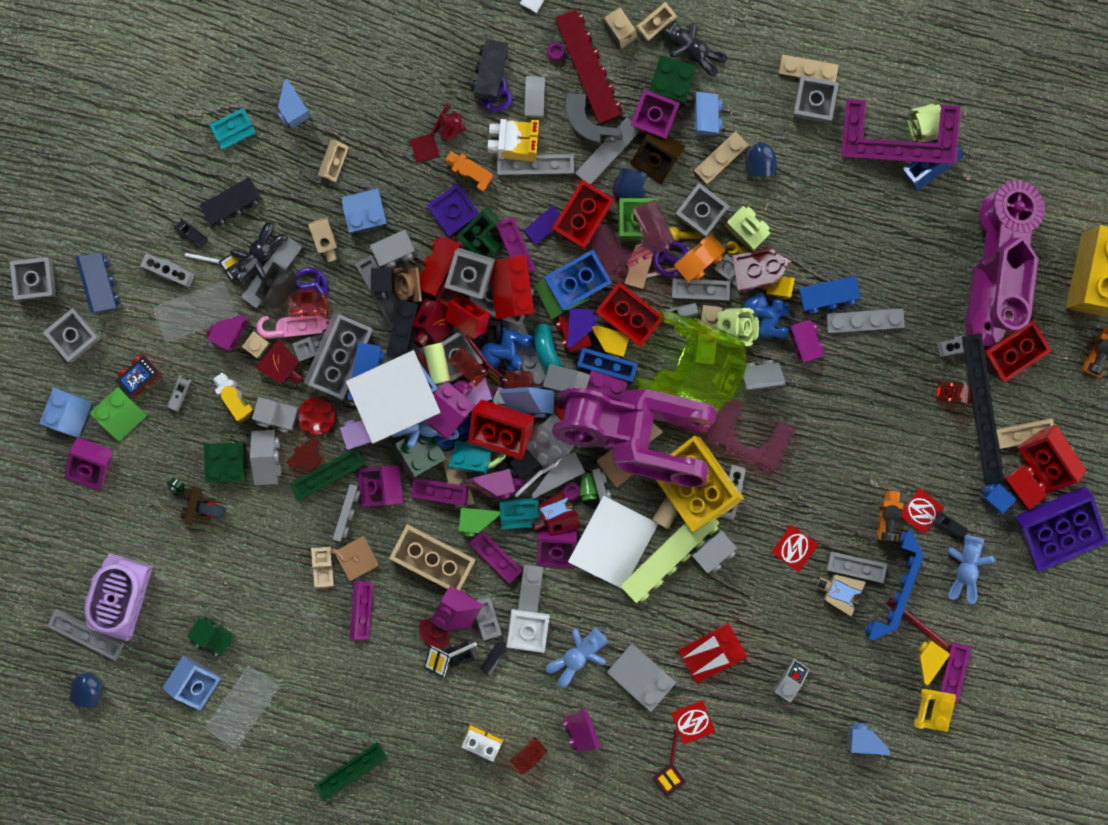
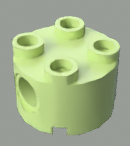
[907,104,941,143]
[716,308,759,347]

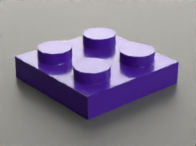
[427,183,479,237]

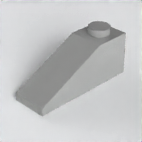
[532,452,585,498]
[518,564,543,613]

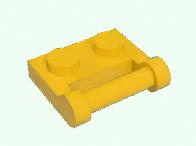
[913,689,956,732]

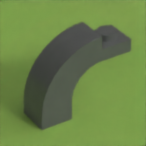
[566,93,622,146]

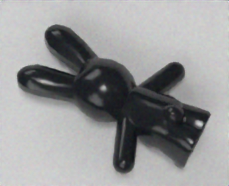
[662,20,728,76]
[229,222,288,286]

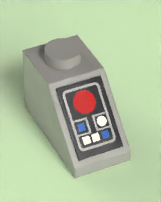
[773,659,810,703]

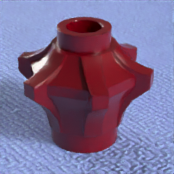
[439,111,467,141]

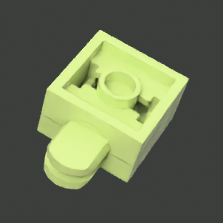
[724,206,770,251]

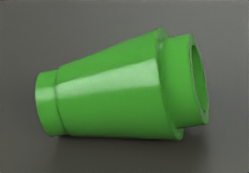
[579,473,598,502]

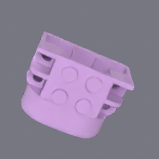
[84,553,153,641]

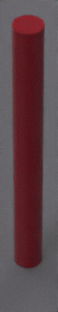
[886,597,951,651]

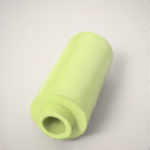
[423,343,451,387]

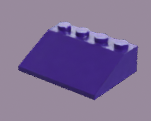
[1015,486,1108,573]

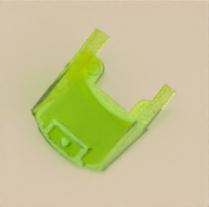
[635,309,746,412]

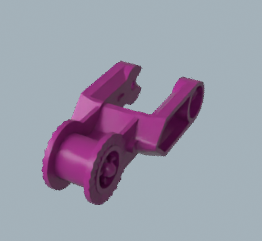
[965,180,1045,348]
[552,388,717,487]

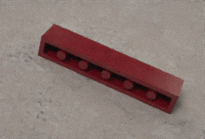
[555,9,622,126]

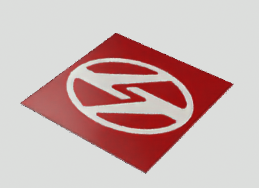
[900,488,945,535]
[771,524,819,572]
[671,700,716,744]

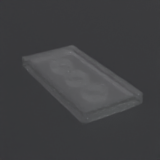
[152,280,238,343]
[205,665,280,750]

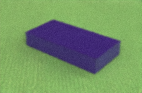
[524,205,560,244]

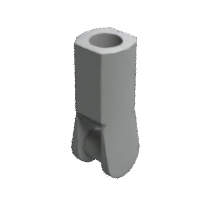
[662,303,699,323]
[166,375,192,411]

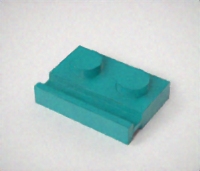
[210,108,257,150]
[448,441,493,475]
[500,498,538,529]

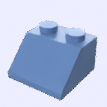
[278,79,311,128]
[694,92,722,136]
[341,188,388,235]
[499,387,554,418]
[39,388,93,437]
[163,656,221,710]
[847,723,890,755]

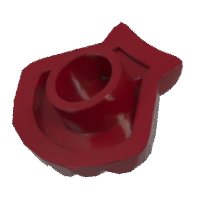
[419,618,449,647]

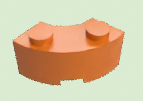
[674,233,726,282]

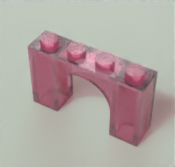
[590,200,675,275]
[705,395,796,473]

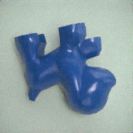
[744,291,790,340]
[480,326,534,373]

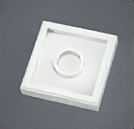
[506,609,550,653]

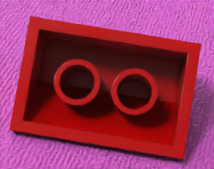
[552,179,615,249]
[419,236,462,298]
[490,255,534,320]
[595,282,664,348]
[985,319,1052,383]
[468,399,535,460]
[1017,425,1086,493]

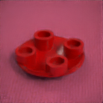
[298,397,336,435]

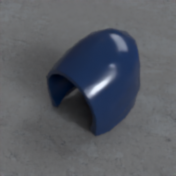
[745,142,777,176]
[613,168,646,202]
[69,672,102,708]

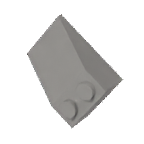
[740,360,785,391]
[607,643,676,711]

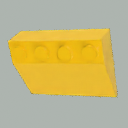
[656,436,744,532]

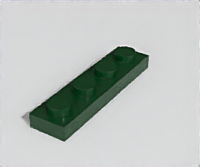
[289,447,366,501]
[314,742,388,801]

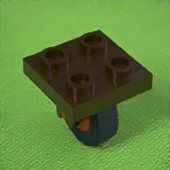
[180,485,226,526]

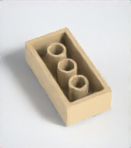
[389,524,475,591]

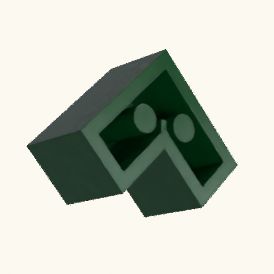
[456,206,501,258]
[187,615,236,657]

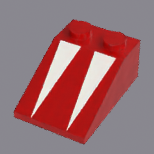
[678,622,748,684]

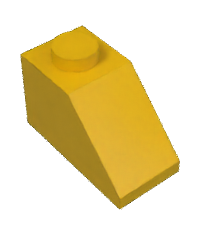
[763,276,795,300]
[592,325,629,358]
[918,640,950,685]

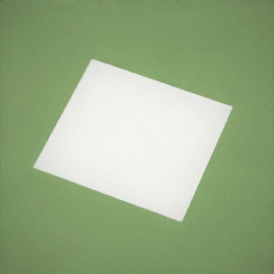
[346,350,441,444]
[568,496,658,589]

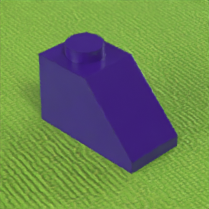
[567,308,597,348]

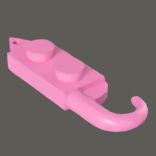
[256,314,330,339]

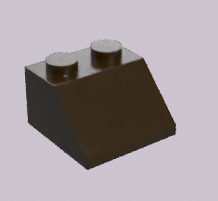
[630,133,686,184]

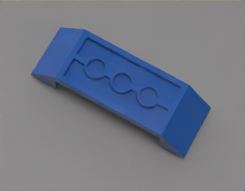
[865,529,924,640]

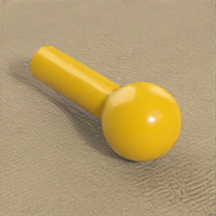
[666,227,702,241]

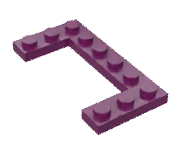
[841,99,962,165]

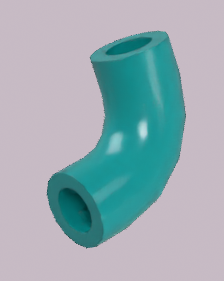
[533,324,563,375]

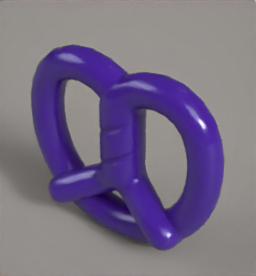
[478,76,512,112]
[652,240,688,278]
[294,267,328,306]

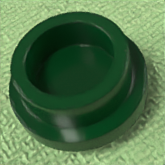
[166,478,185,494]

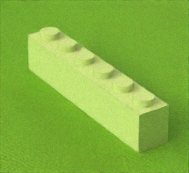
[620,519,719,603]

